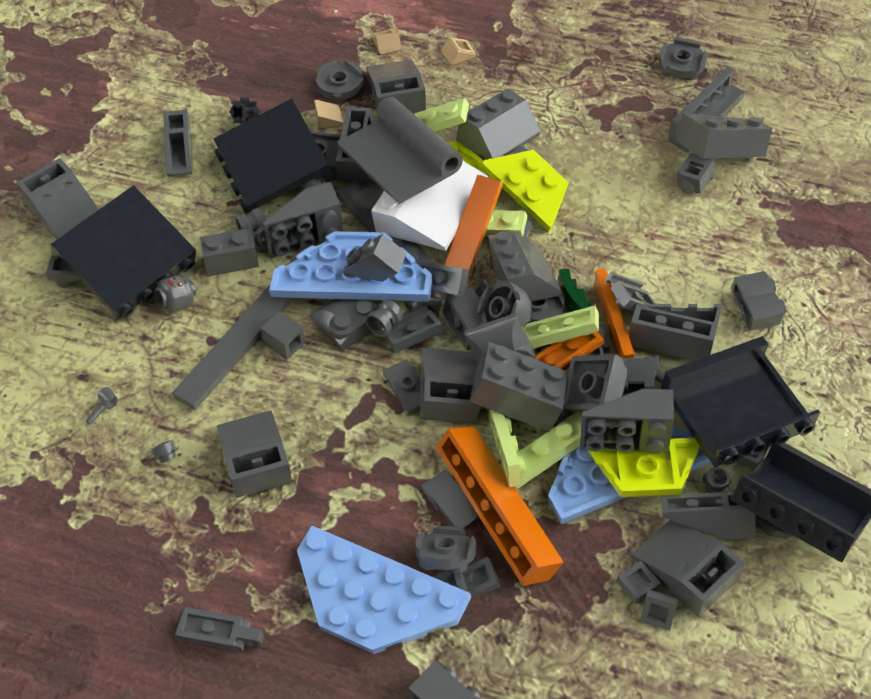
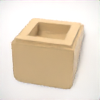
[372,29,401,54]
[442,37,476,65]
[314,100,343,129]

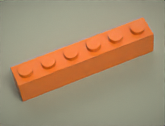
[436,426,564,586]

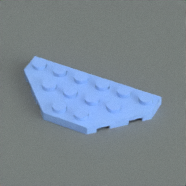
[269,231,433,301]
[548,423,711,524]
[297,526,471,654]

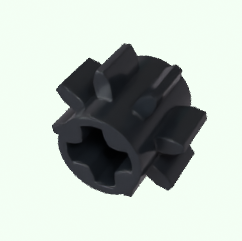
[229,97,260,125]

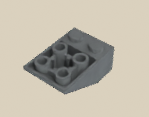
[366,59,426,113]
[16,158,99,238]
[263,182,343,259]
[420,347,481,424]
[580,389,674,454]
[217,410,293,498]
[631,520,745,618]

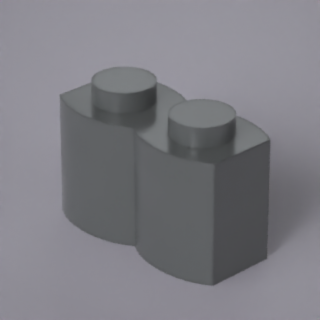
[731,271,786,331]

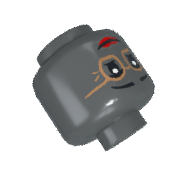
[154,274,196,312]

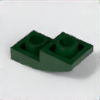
[558,268,592,312]

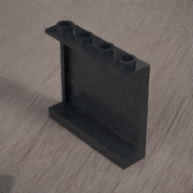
[214,98,335,214]
[51,185,196,322]
[661,336,820,468]
[730,443,871,563]

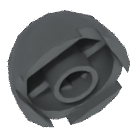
[477,280,532,328]

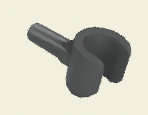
[86,387,118,424]

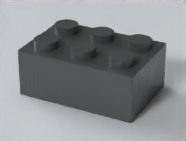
[469,342,568,432]

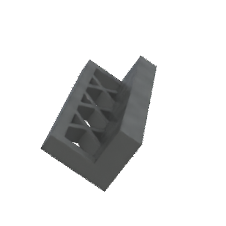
[668,67,745,152]

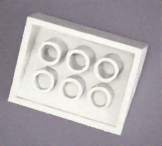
[371,161,488,251]

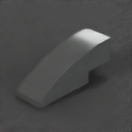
[163,109,193,177]

